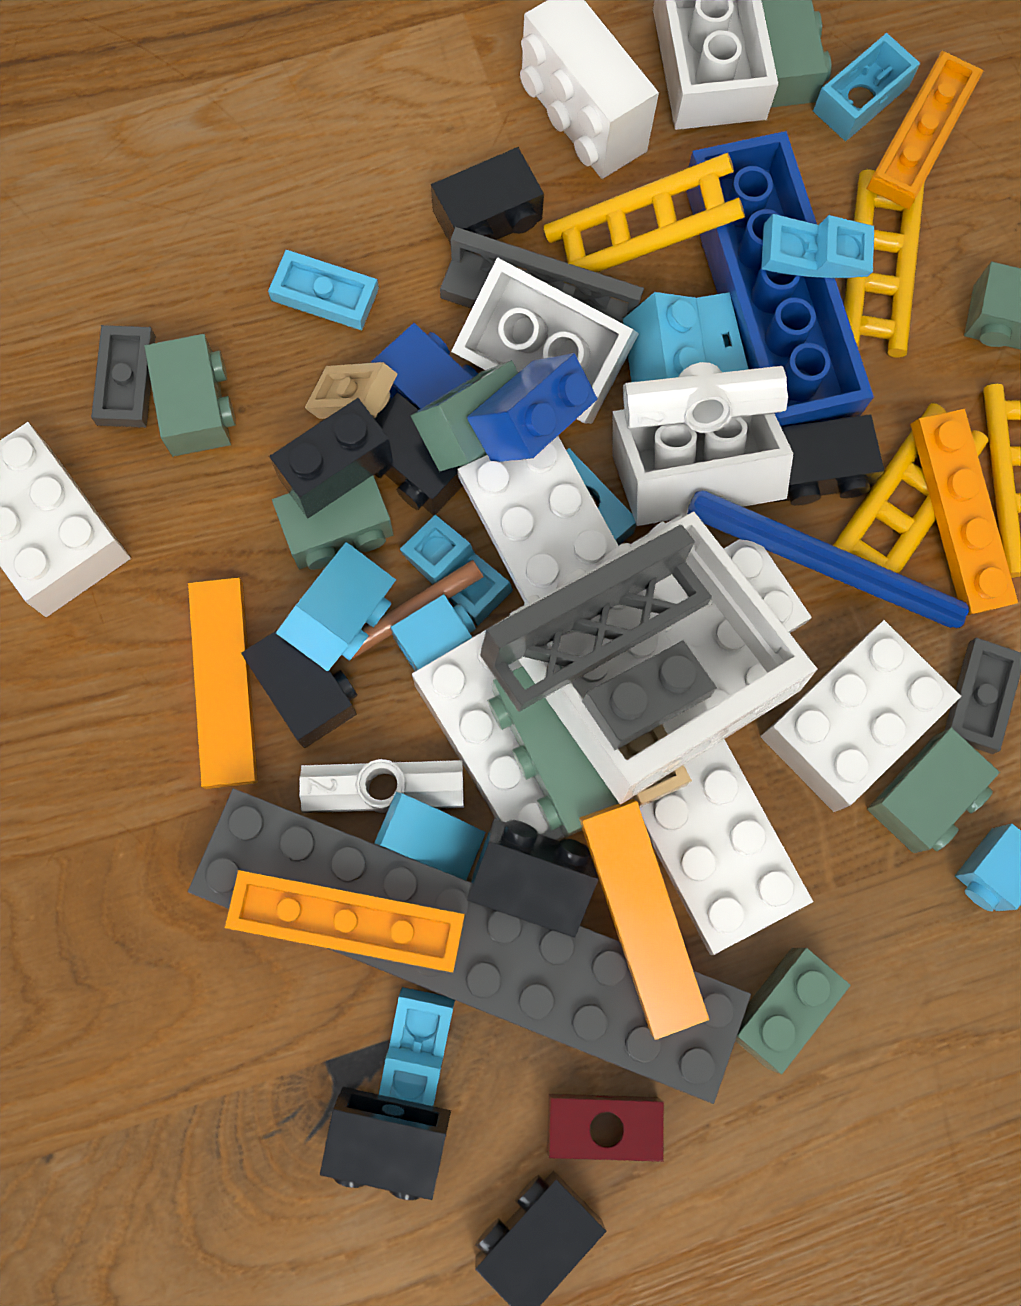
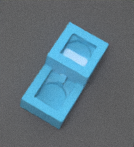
[762,214,874,278]
[400,515,513,626]
[374,792,486,880]
[379,987,455,1106]

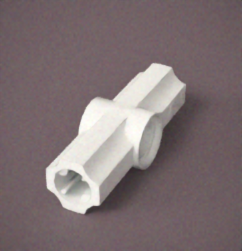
[623,362,788,433]
[300,759,464,813]

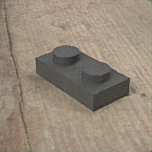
[91,325,156,428]
[944,638,1021,754]
[582,640,717,750]

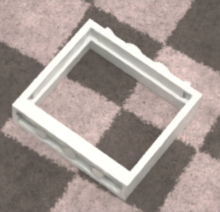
[509,512,817,805]

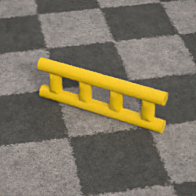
[544,152,745,284]
[844,169,925,358]
[983,384,1021,578]
[833,403,989,574]

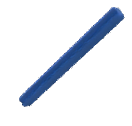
[687,491,969,628]

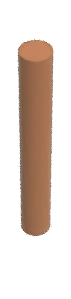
[353,560,484,659]

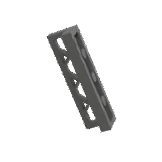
[440,227,644,324]
[480,524,712,712]

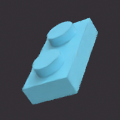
[268,250,379,330]

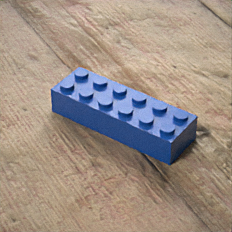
[686,131,874,427]

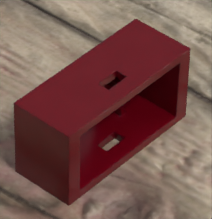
[547,1094,664,1162]

